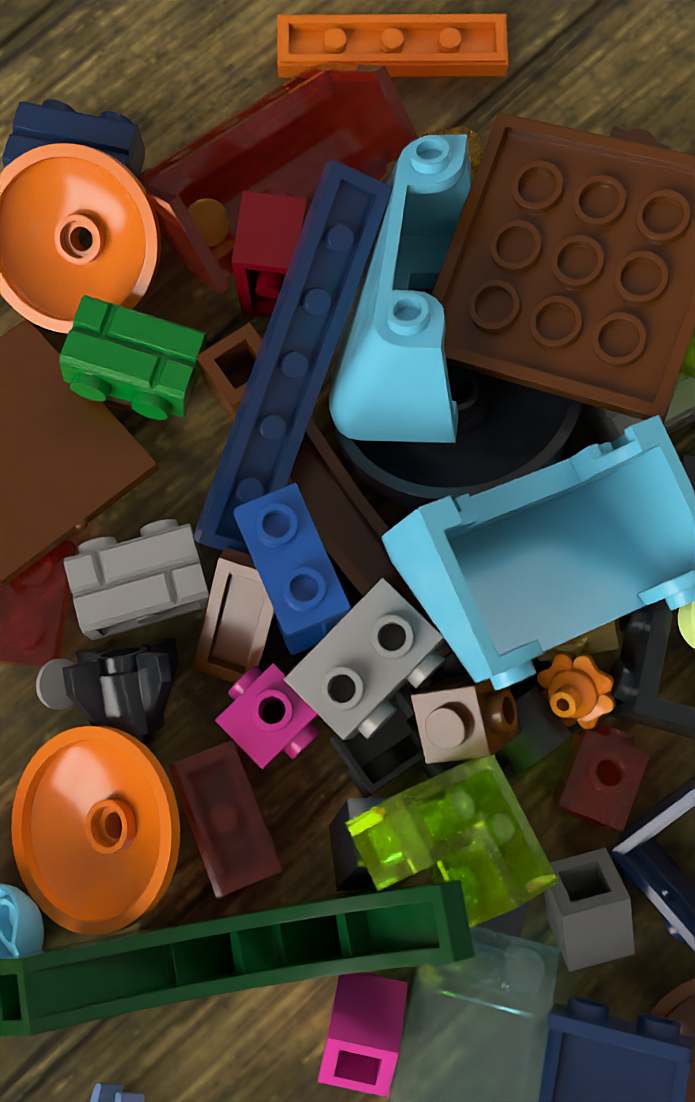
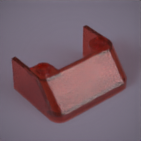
[137,63,418,294]

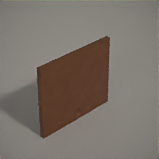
[0,319,159,586]

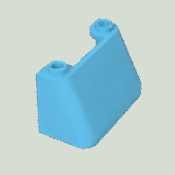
[329,134,472,443]
[381,415,695,690]

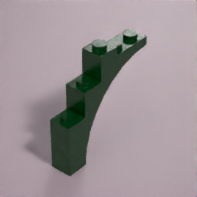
[0,880,475,1036]

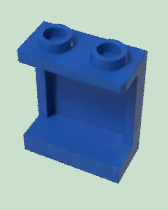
[234,483,351,659]

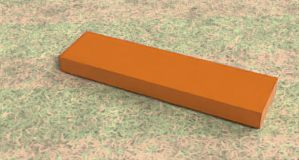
[277,14,508,78]

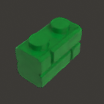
[59,295,206,420]

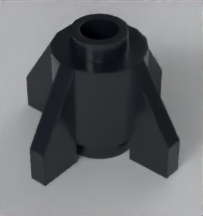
[62,637,179,744]

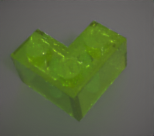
[346,754,559,927]

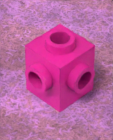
[215,663,321,769]

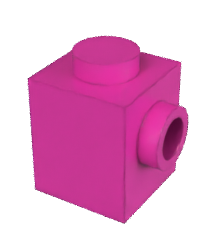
[318,972,408,1097]

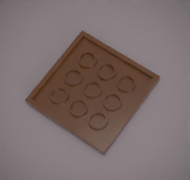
[431,112,695,425]

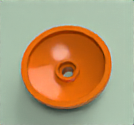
[0,143,161,334]
[11,726,180,935]

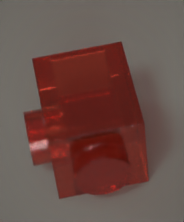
[548,724,650,831]

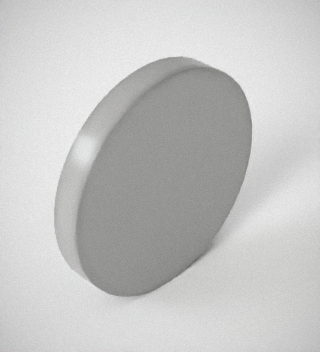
[36,659,74,710]

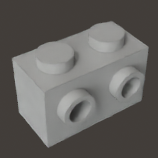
[284,578,447,740]

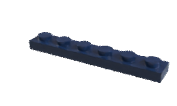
[193,160,393,555]

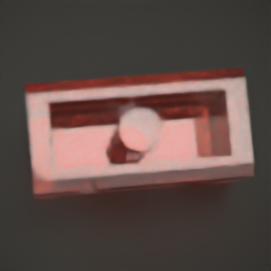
[168,740,285,898]

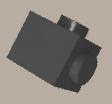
[540,848,635,972]

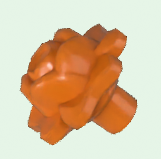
[537,652,615,729]

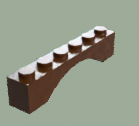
[196,322,454,659]

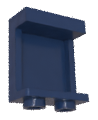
[537,996,694,1102]

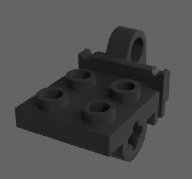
[330,652,582,818]

